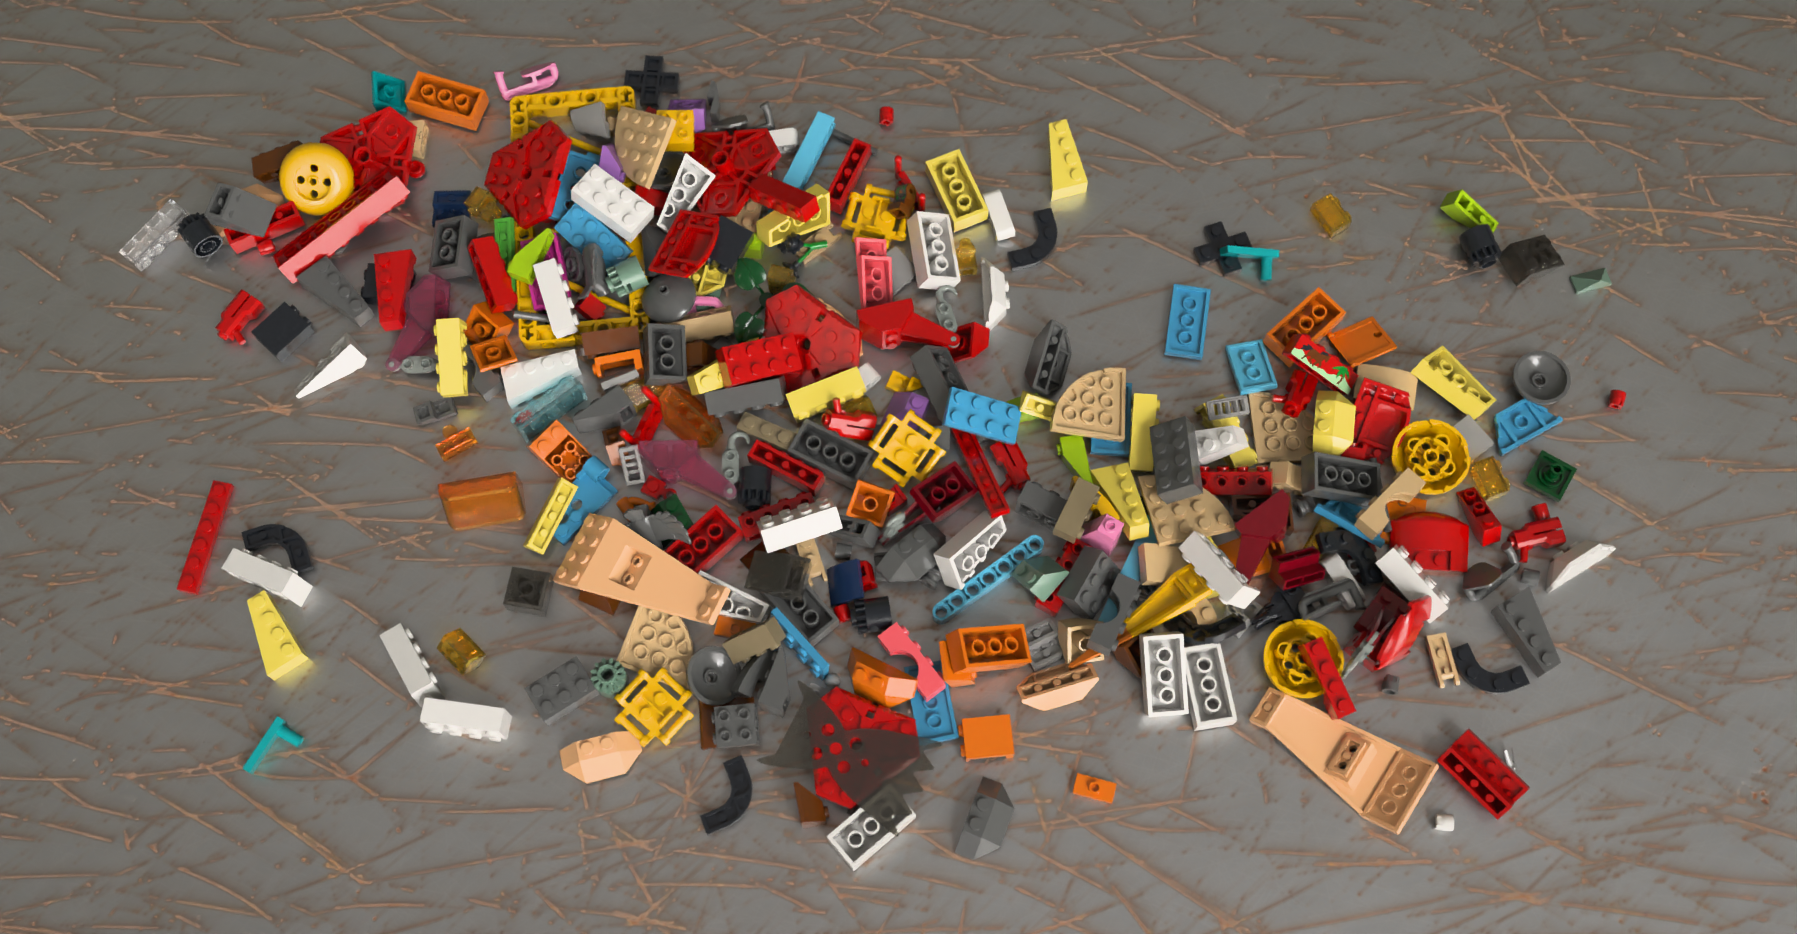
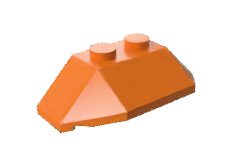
[847,647,919,708]

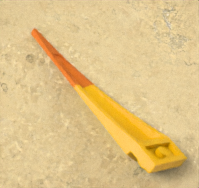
[1068,563,1212,669]

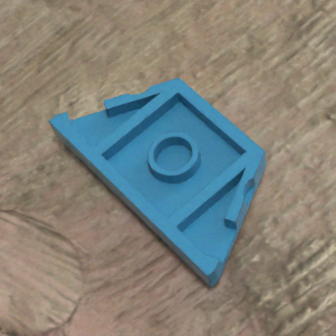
[1493,398,1563,456]
[1314,500,1385,548]

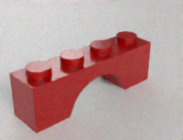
[1298,637,1356,720]

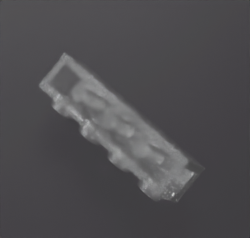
[119,199,190,272]

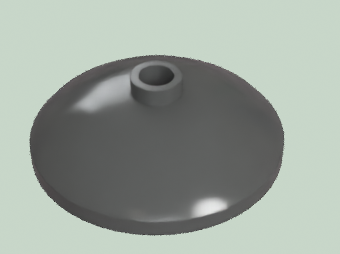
[651,151,685,190]
[642,274,696,323]
[1512,351,1571,405]
[686,646,741,706]

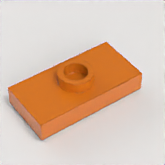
[714,615,756,638]
[1072,773,1117,804]

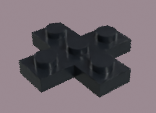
[624,55,680,107]
[1193,221,1252,277]

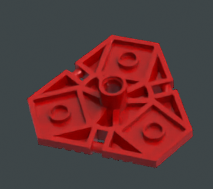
[315,106,417,208]
[484,120,572,230]
[681,128,782,217]
[763,285,862,400]
[807,687,920,810]

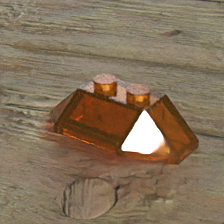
[658,383,724,449]

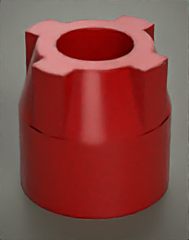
[879,106,894,126]
[256,238,277,256]
[1608,390,1626,410]
[1531,503,1551,521]
[833,604,851,624]

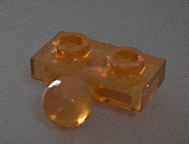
[435,425,478,462]

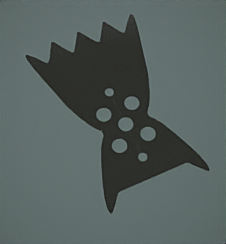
[757,681,943,836]

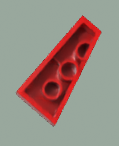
[374,249,417,331]

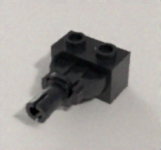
[1250,586,1316,631]

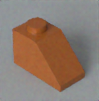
[602,426,630,466]

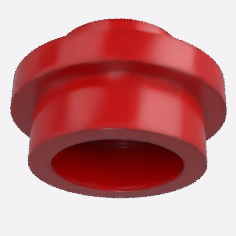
[408,160,426,178]

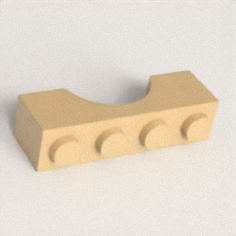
[1354,468,1426,541]

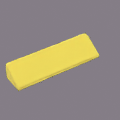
[1019,390,1057,421]
[523,478,578,555]

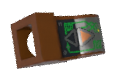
[887,183,916,220]

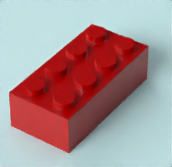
[715,332,803,388]
[664,505,744,574]

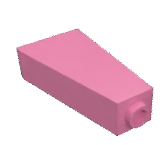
[1080,514,1124,557]

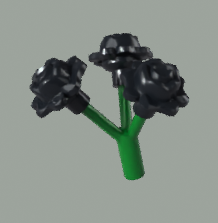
[777,232,828,279]

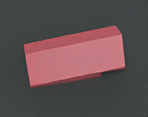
[854,237,893,309]

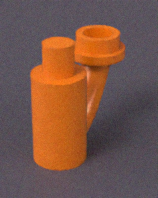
[616,497,657,522]

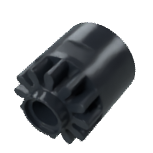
[177,212,223,258]
[1459,224,1502,269]
[738,465,772,510]
[850,596,892,634]

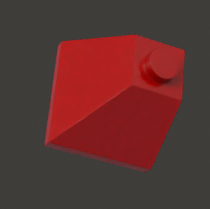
[948,321,990,363]

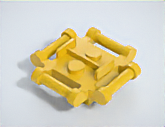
[841,183,914,250]
[867,409,946,488]
[614,667,694,747]

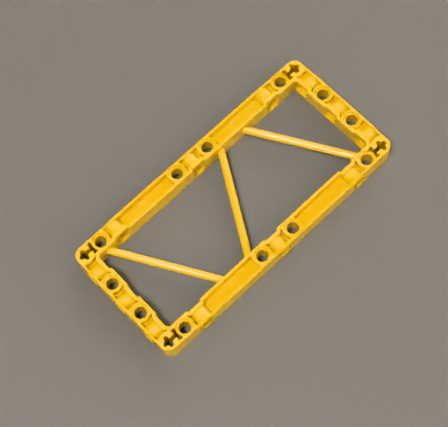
[510,86,651,350]

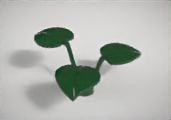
[734,258,815,343]

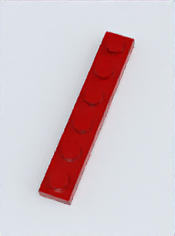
[950,427,1010,519]
[177,480,234,595]

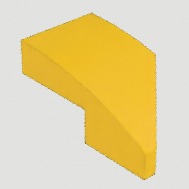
[885,370,923,393]

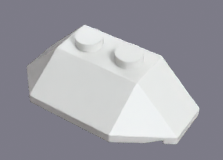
[980,258,1010,331]
[1545,540,1616,593]

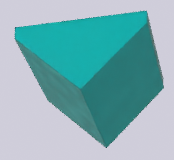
[371,71,406,114]

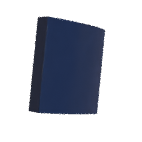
[432,190,472,228]
[827,559,864,608]

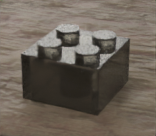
[503,567,554,617]

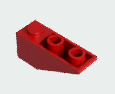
[1456,487,1502,547]

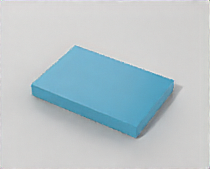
[1225,339,1278,395]

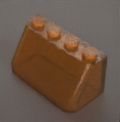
[438,471,526,531]

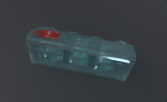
[510,375,588,443]

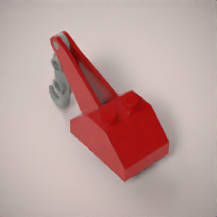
[856,285,960,350]

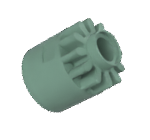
[605,255,649,298]
[590,658,629,699]

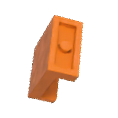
[592,349,644,379]
[958,714,1014,762]

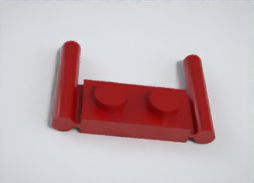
[894,155,926,212]
[619,386,667,454]

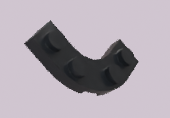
[1007,208,1057,271]
[242,524,314,574]
[1315,530,1384,586]
[1163,613,1246,644]
[1451,643,1530,695]
[700,755,752,836]

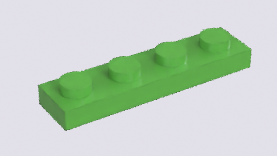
[494,217,517,292]

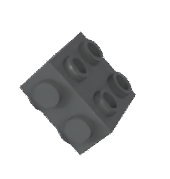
[711,703,760,749]

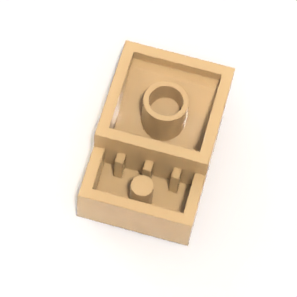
[1353,364,1418,411]
[1138,543,1189,588]

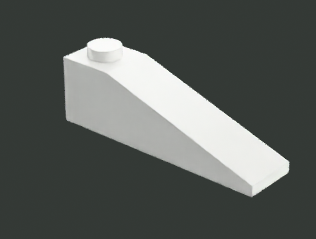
[294,332,367,399]

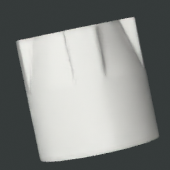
[1435,814,1454,831]

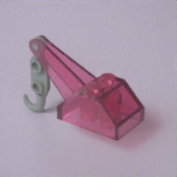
[385,274,451,381]
[639,431,750,500]

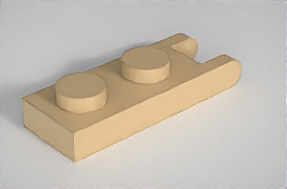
[795,222,843,265]
[795,538,828,586]
[1425,632,1460,688]

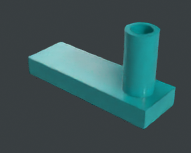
[1220,245,1279,281]
[242,716,304,774]

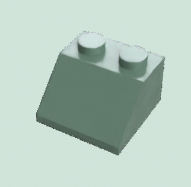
[1011,556,1069,603]

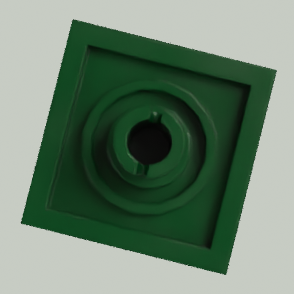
[1523,450,1577,502]

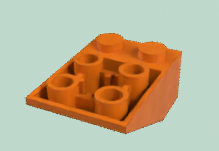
[526,419,592,483]
[1218,538,1286,577]

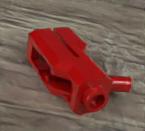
[215,289,266,345]
[1271,369,1318,418]
[821,397,877,441]
[989,441,1031,494]
[1507,517,1566,563]

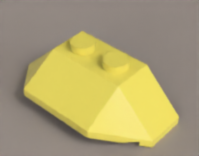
[689,264,728,296]
[1313,390,1356,456]

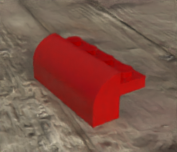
[1437,728,1530,820]

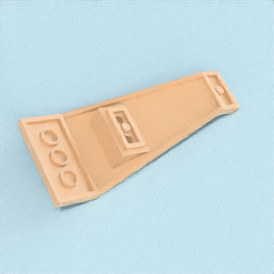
[553,513,731,625]
[1249,687,1439,835]

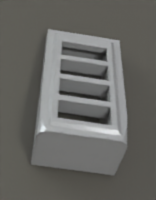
[1206,395,1250,421]
[618,444,646,486]

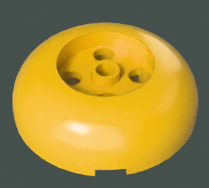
[279,142,354,216]
[1391,419,1471,495]
[1263,619,1344,698]

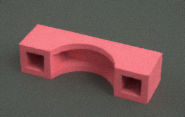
[878,622,946,702]

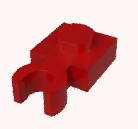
[640,475,677,501]

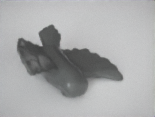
[575,242,611,300]
[623,504,691,550]

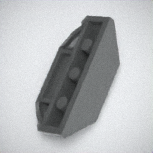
[1024,319,1072,395]
[875,523,946,583]
[955,776,1014,860]

